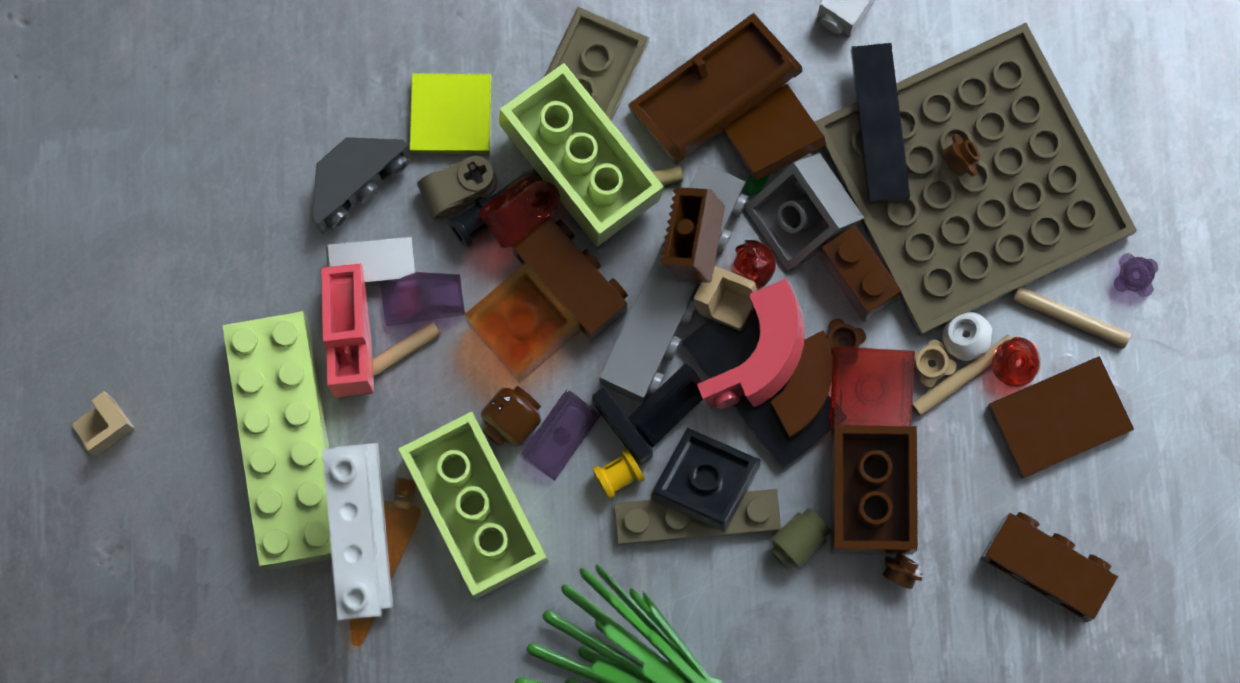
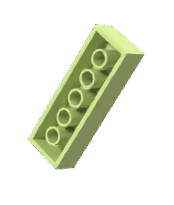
[222,311,332,571]

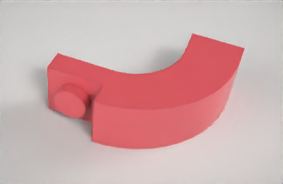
[697,278,805,409]

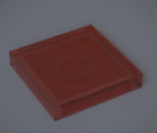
[830,346,915,428]

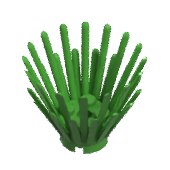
[515,564,722,683]

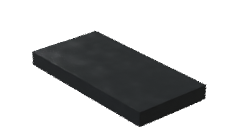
[682,308,846,469]

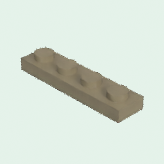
[615,489,781,545]

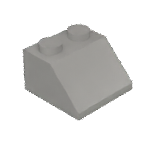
[744,153,864,272]

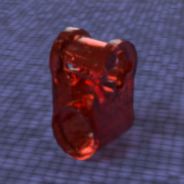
[478,175,560,248]

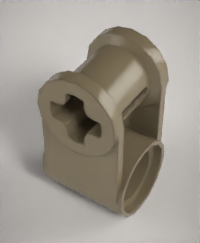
[417,155,497,221]

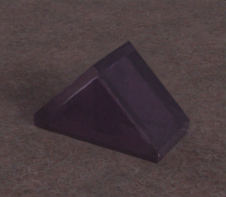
[381,272,466,326]

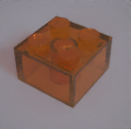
[464,262,581,383]

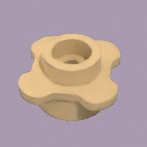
[908,340,956,388]

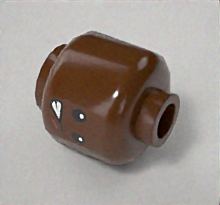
[481,386,541,447]

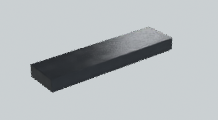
[851,43,910,204]

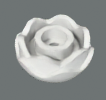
[942,312,992,361]

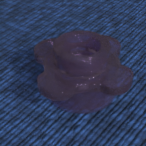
[1114,253,1158,298]

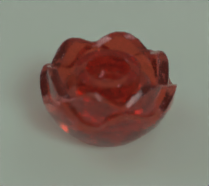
[733,240,776,290]
[992,336,1041,387]

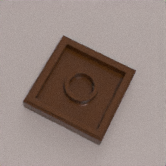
[722,84,826,181]

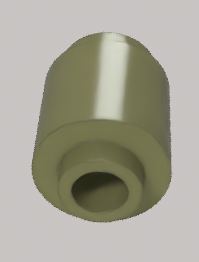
[770,508,831,569]

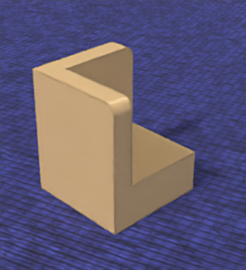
[693,265,758,331]
[72,391,135,458]

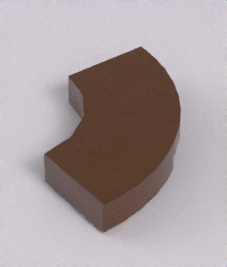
[770,330,833,440]

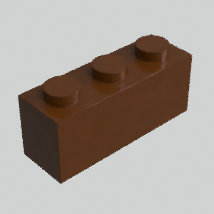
[511,214,628,342]
[980,512,1118,622]

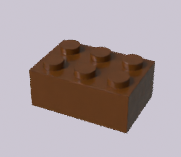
[830,425,918,555]

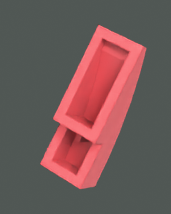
[321,263,374,398]

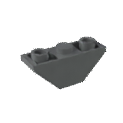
[312,137,412,234]

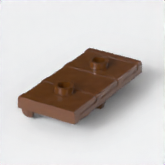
[628,13,803,165]

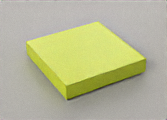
[410,73,492,154]

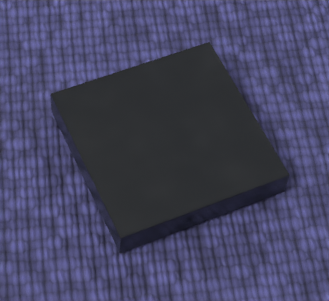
[651,427,761,532]

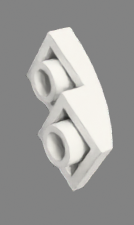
[325,237,415,282]

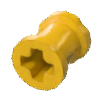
[592,448,645,500]

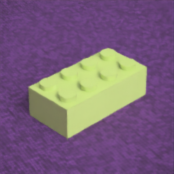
[499,63,664,247]
[399,411,548,600]

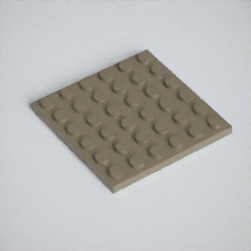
[815,23,1137,336]

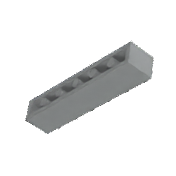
[599,162,749,403]

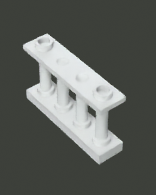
[322,443,393,620]

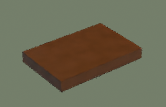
[988,356,1134,479]

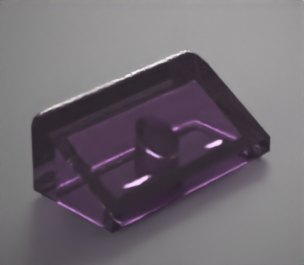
[520,389,601,481]

